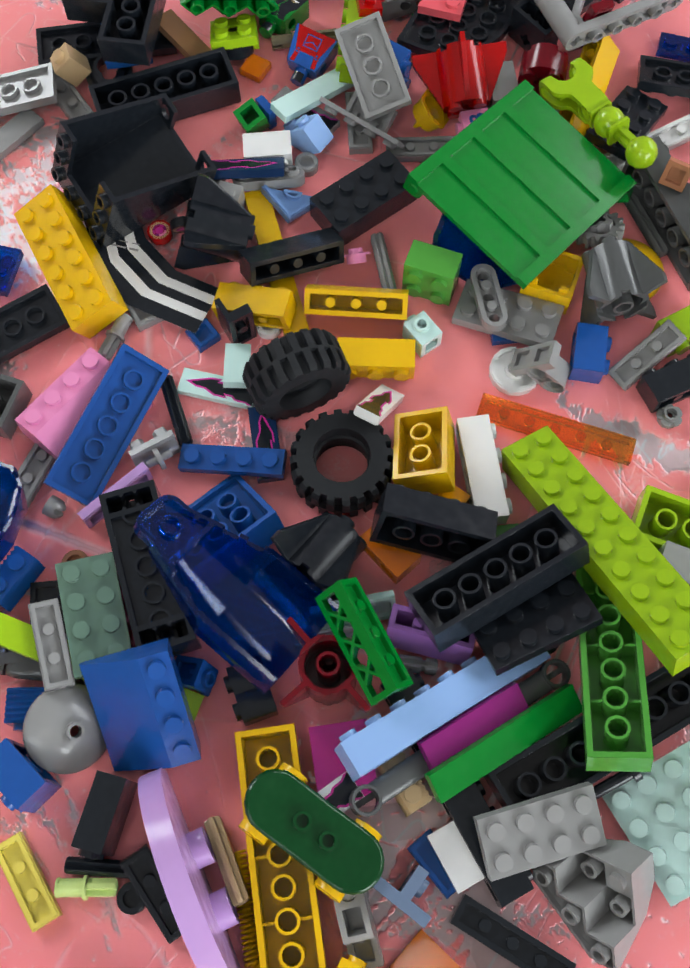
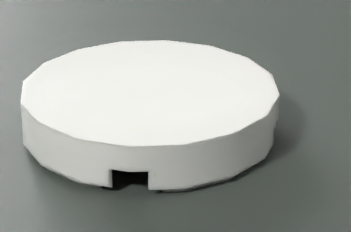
[489,346,537,396]

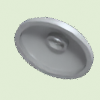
[22,683,107,774]

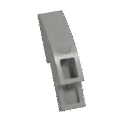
[333,891,385,968]

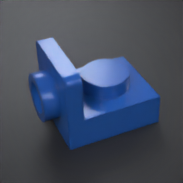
[175,655,218,697]

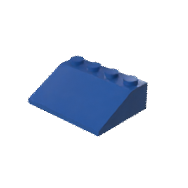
[166,475,285,599]
[79,638,201,771]

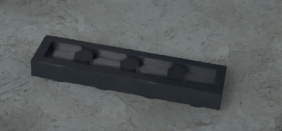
[449,894,577,968]

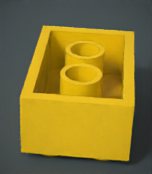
[392,406,455,494]

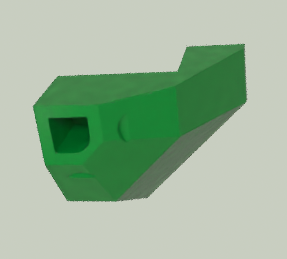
[180,0,279,19]

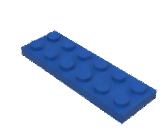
[43,343,169,506]

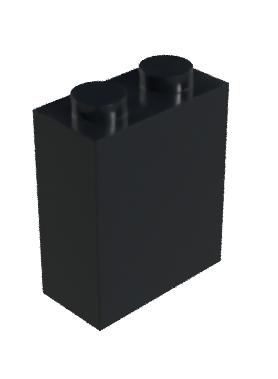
[71,770,138,860]

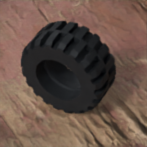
[242,328,351,420]
[289,409,393,517]

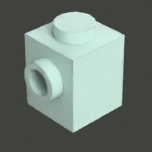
[402,310,443,358]

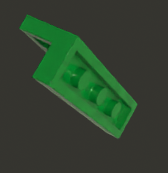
[315,577,414,706]

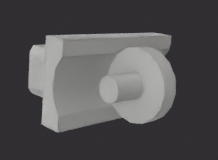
[128,426,181,470]

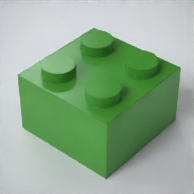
[402,239,463,306]

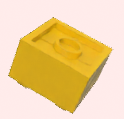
[519,251,583,315]

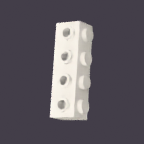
[455,414,513,525]

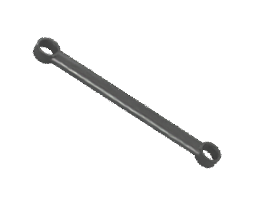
[349,659,571,818]

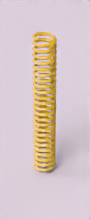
[234,849,260,968]

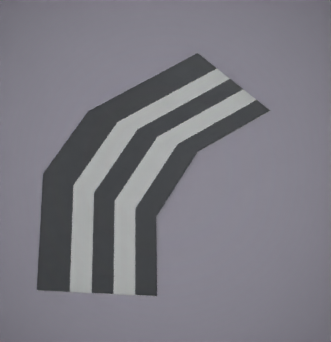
[85,224,218,333]

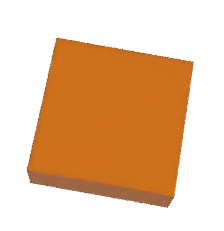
[240,54,272,84]

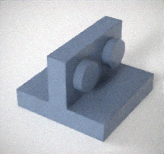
[373,865,432,929]

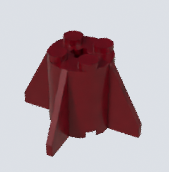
[280,617,371,713]

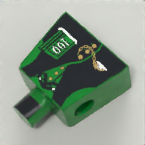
[258,0,309,39]

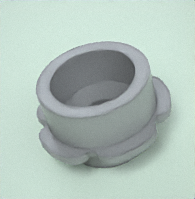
[656,404,683,429]

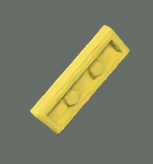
[0,832,63,932]

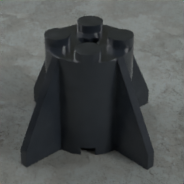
[174,173,255,270]
[264,512,367,604]

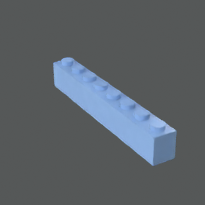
[334,651,551,782]

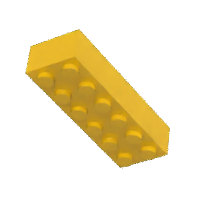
[14,184,129,339]

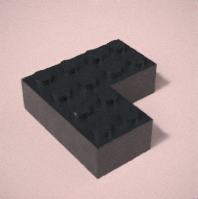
[62,0,166,66]

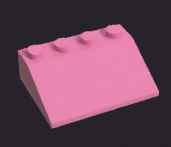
[14,347,153,460]

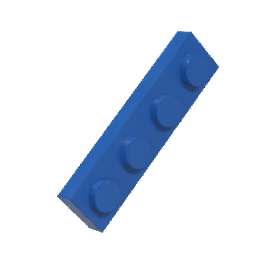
[178,443,288,478]

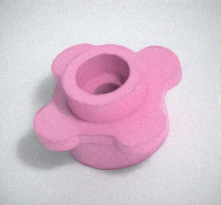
[344,247,371,265]

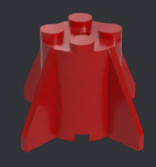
[411,31,507,119]

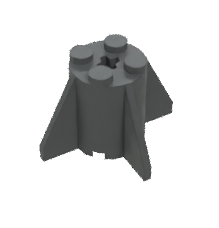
[580,236,668,325]

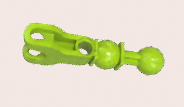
[539,57,658,169]

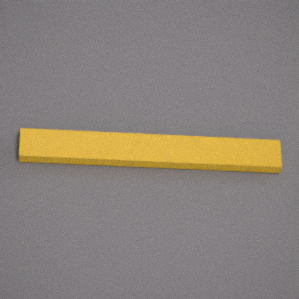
[245,190,309,336]

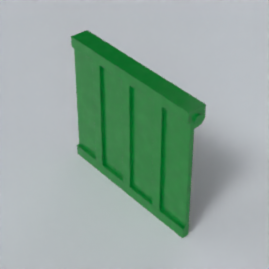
[403,79,637,290]

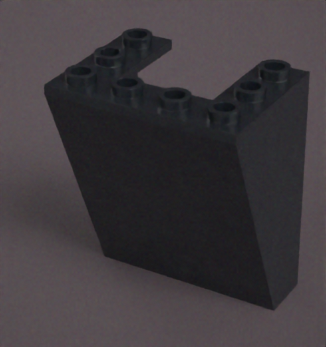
[51,93,217,249]

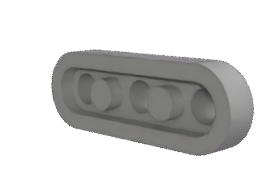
[233,165,305,191]
[470,264,508,332]

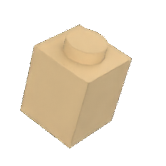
[50,42,92,87]

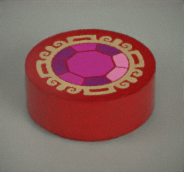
[147,220,173,246]

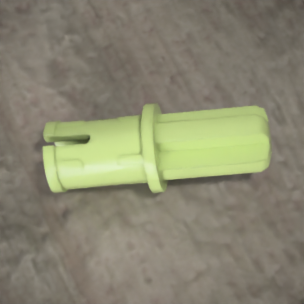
[54,875,119,901]

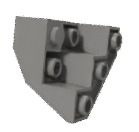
[532,839,655,968]

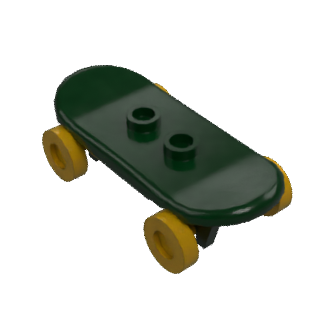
[238,762,385,903]

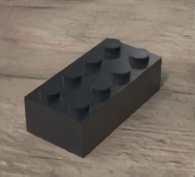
[310,149,417,245]
[369,483,498,563]

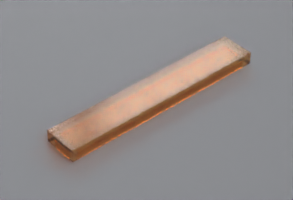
[476,393,637,466]

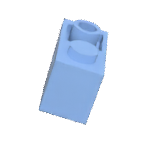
[282,113,334,154]

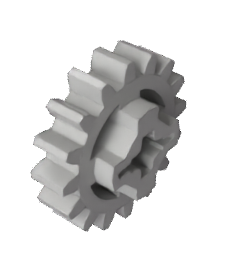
[576,209,625,249]

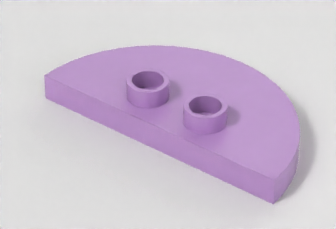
[138,768,241,968]

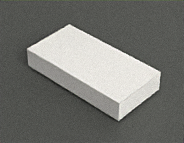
[426,821,485,894]

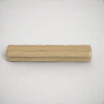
[204,816,250,907]

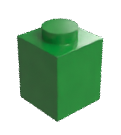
[233,98,270,133]

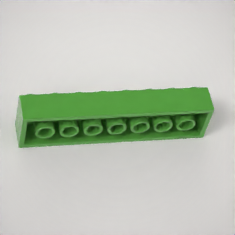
[574,567,654,772]

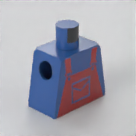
[287,23,338,87]

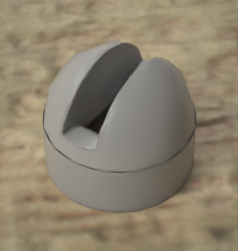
[42,495,66,519]

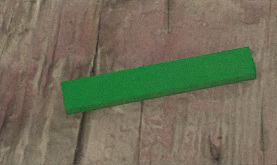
[424,684,582,804]

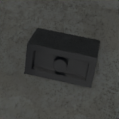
[214,298,257,344]

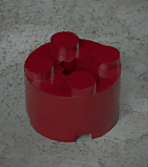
[518,43,569,96]

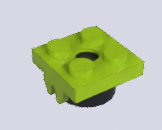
[210,14,260,61]

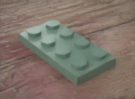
[54,552,132,680]

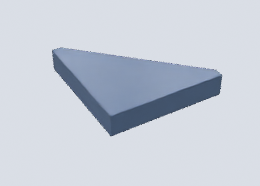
[260,185,312,224]

